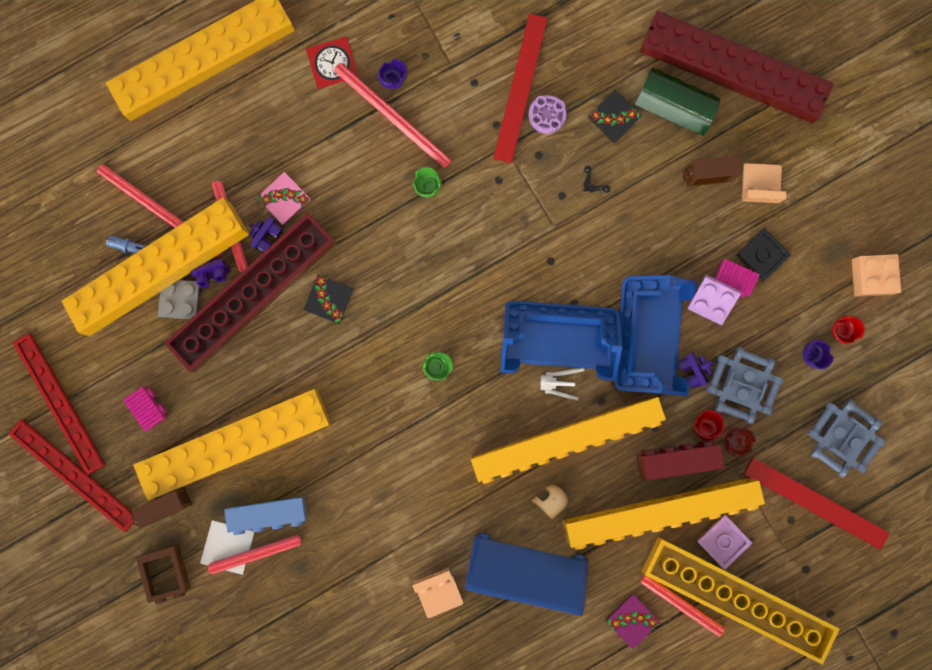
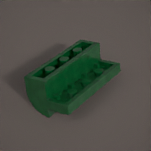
[635,68,720,136]

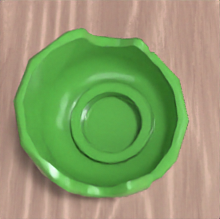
[413,167,442,198]
[423,351,453,381]

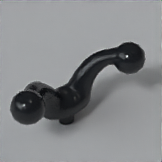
[583,165,610,193]

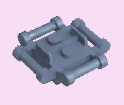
[706,346,784,425]
[806,399,886,478]

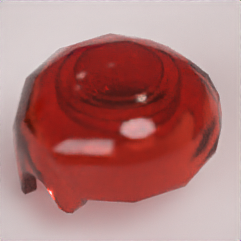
[724,427,756,456]

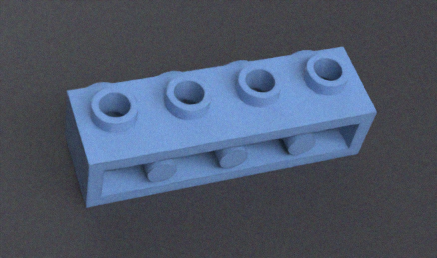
[224,496,308,535]

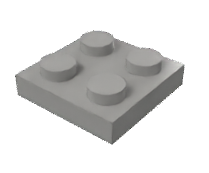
[157,280,201,320]

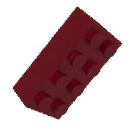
[636,441,724,481]

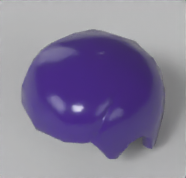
[378,59,407,89]
[802,339,834,369]

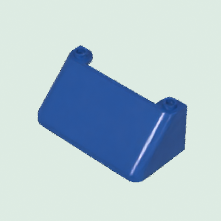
[614,275,697,396]
[500,301,622,381]
[465,532,589,615]

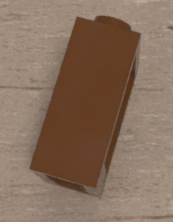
[683,155,741,187]
[132,488,193,529]
[136,544,191,604]

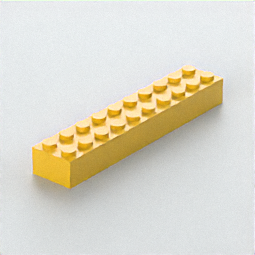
[106,0,295,121]
[62,197,250,337]
[133,389,332,501]
[471,397,666,484]
[563,478,765,550]
[641,537,840,665]

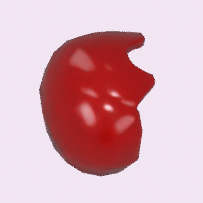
[832,315,865,344]
[693,410,725,441]

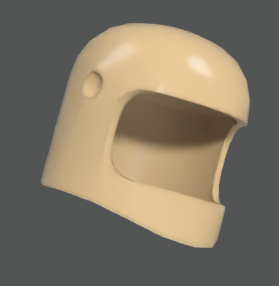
[531,485,568,520]

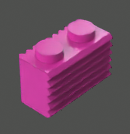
[714,259,760,298]
[123,386,168,431]

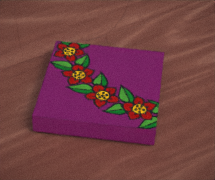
[605,593,661,649]

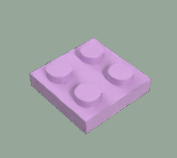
[687,275,741,325]
[696,514,752,570]

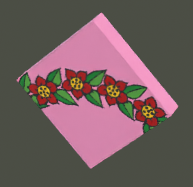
[257,172,311,226]

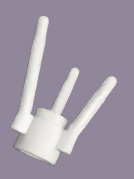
[540,368,585,401]

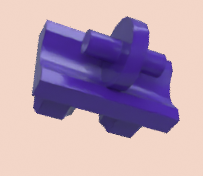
[249,217,283,252]
[190,258,231,288]
[679,352,714,388]

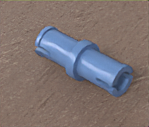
[106,235,147,254]

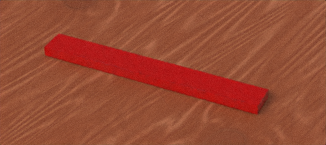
[493,13,548,163]
[13,333,106,475]
[8,419,134,533]
[743,458,890,550]

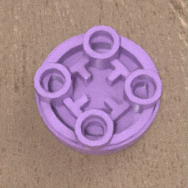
[528,95,567,134]

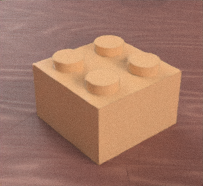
[852,254,901,297]

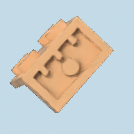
[742,163,786,203]
[412,567,463,618]

